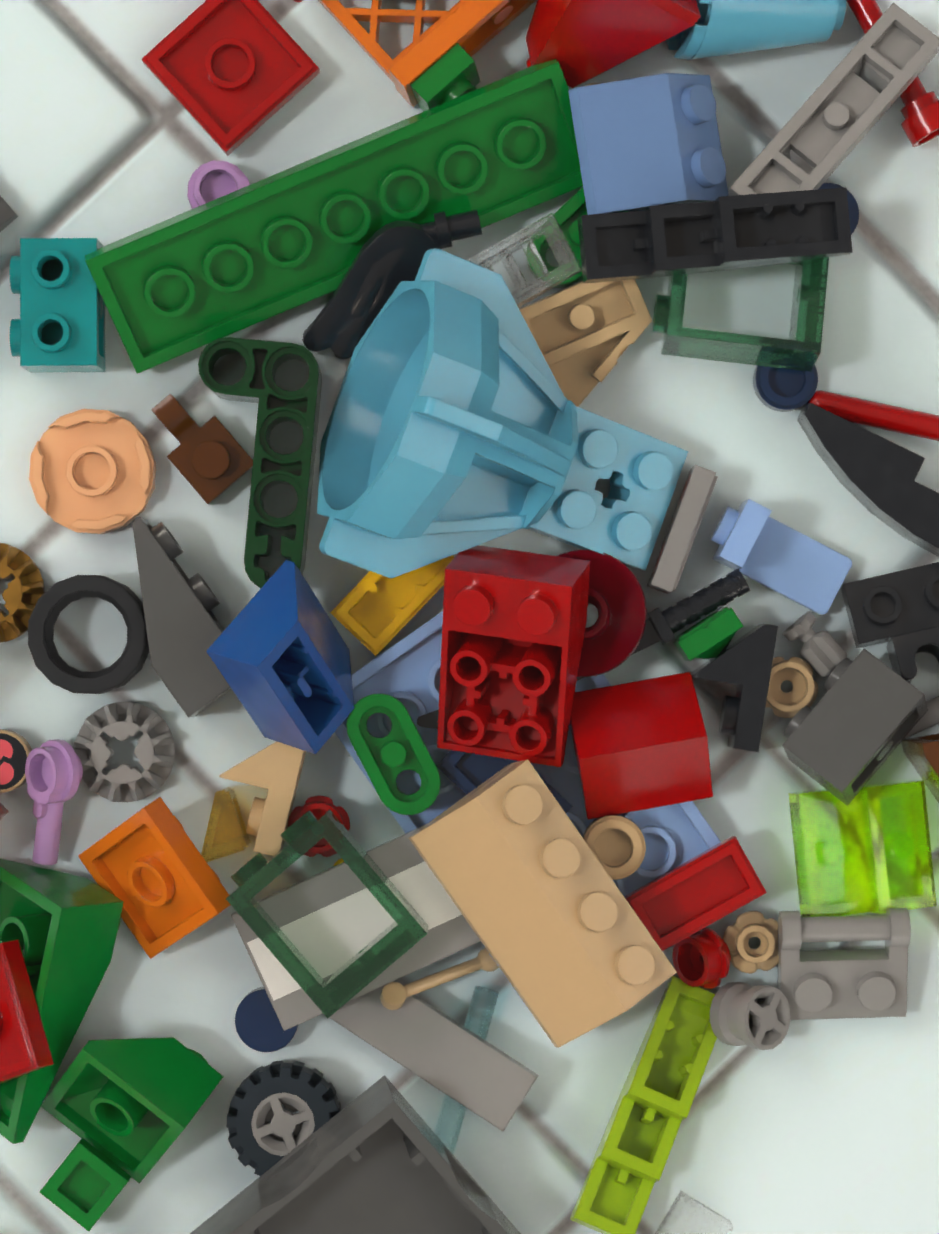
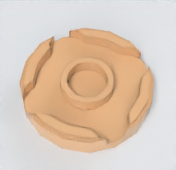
[29,409,156,534]

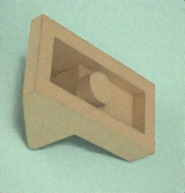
[219,741,306,857]

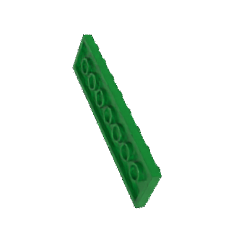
[85,59,583,374]

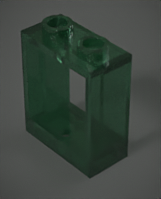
[652,257,829,372]
[226,809,429,1018]

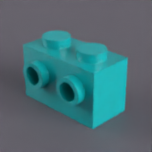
[10,238,105,373]

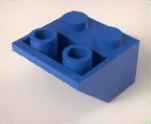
[206,560,355,754]

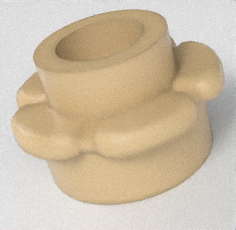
[766,657,818,718]
[723,911,779,974]

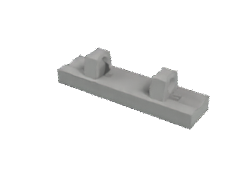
[729,2,939,196]

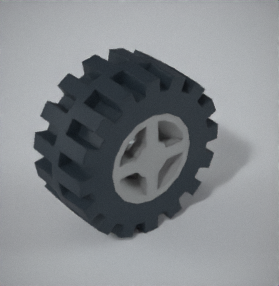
[226,1060,341,1176]

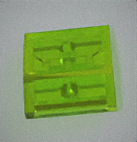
[788,780,937,917]

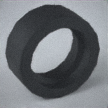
[28,575,149,694]

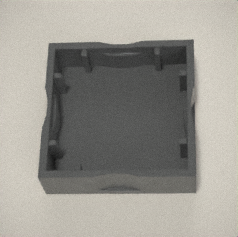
[190,1075,521,1234]

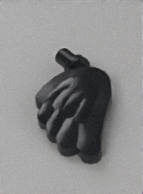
[302,210,482,359]

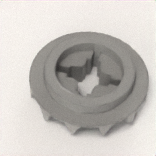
[74,702,175,802]

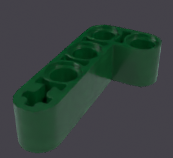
[198,337,322,588]

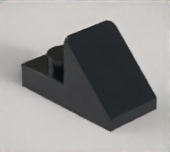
[691,624,778,752]

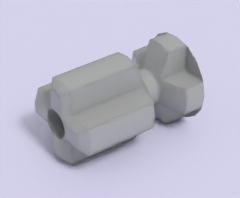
[782,610,847,677]

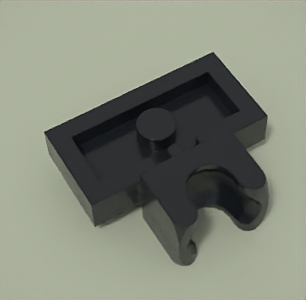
[841,562,939,683]

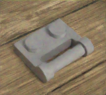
[777,908,911,1020]

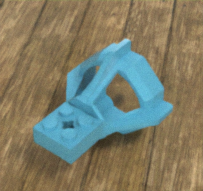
[317,248,688,579]

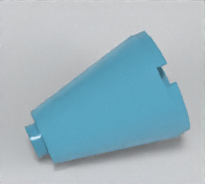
[666,0,846,60]

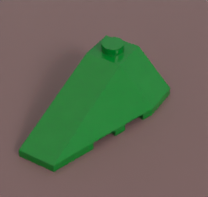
[0,858,124,1144]

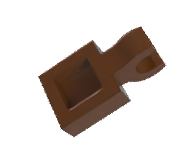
[151,393,253,505]

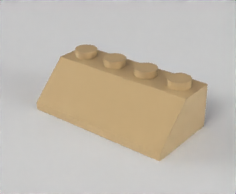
[409,759,677,1048]

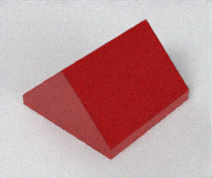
[570,672,713,820]

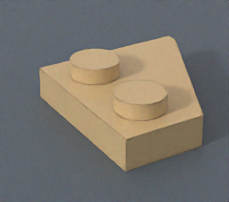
[519,279,652,407]

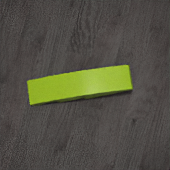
[570,976,717,1234]

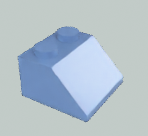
[568,73,729,215]

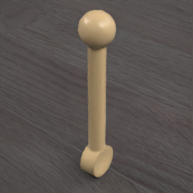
[380,948,499,1010]

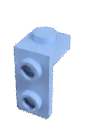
[711,499,852,615]

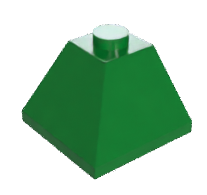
[41,1037,224,1184]

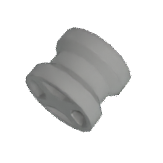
[710,982,790,1050]

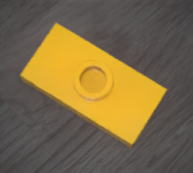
[330,555,454,656]

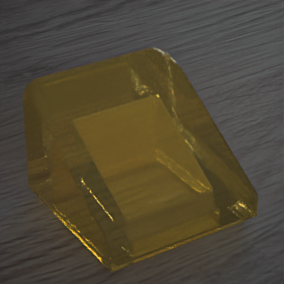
[201,786,251,862]

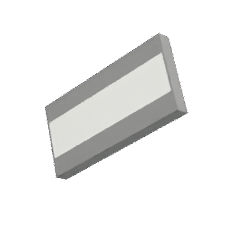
[231,823,480,1031]

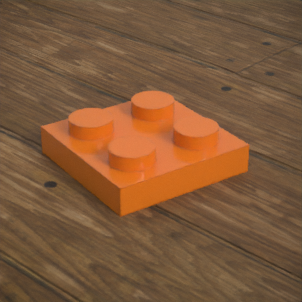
[78,797,234,959]

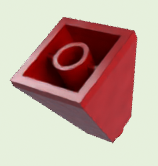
[526,0,701,88]

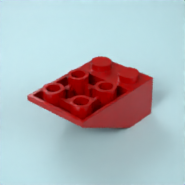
[437,545,591,767]

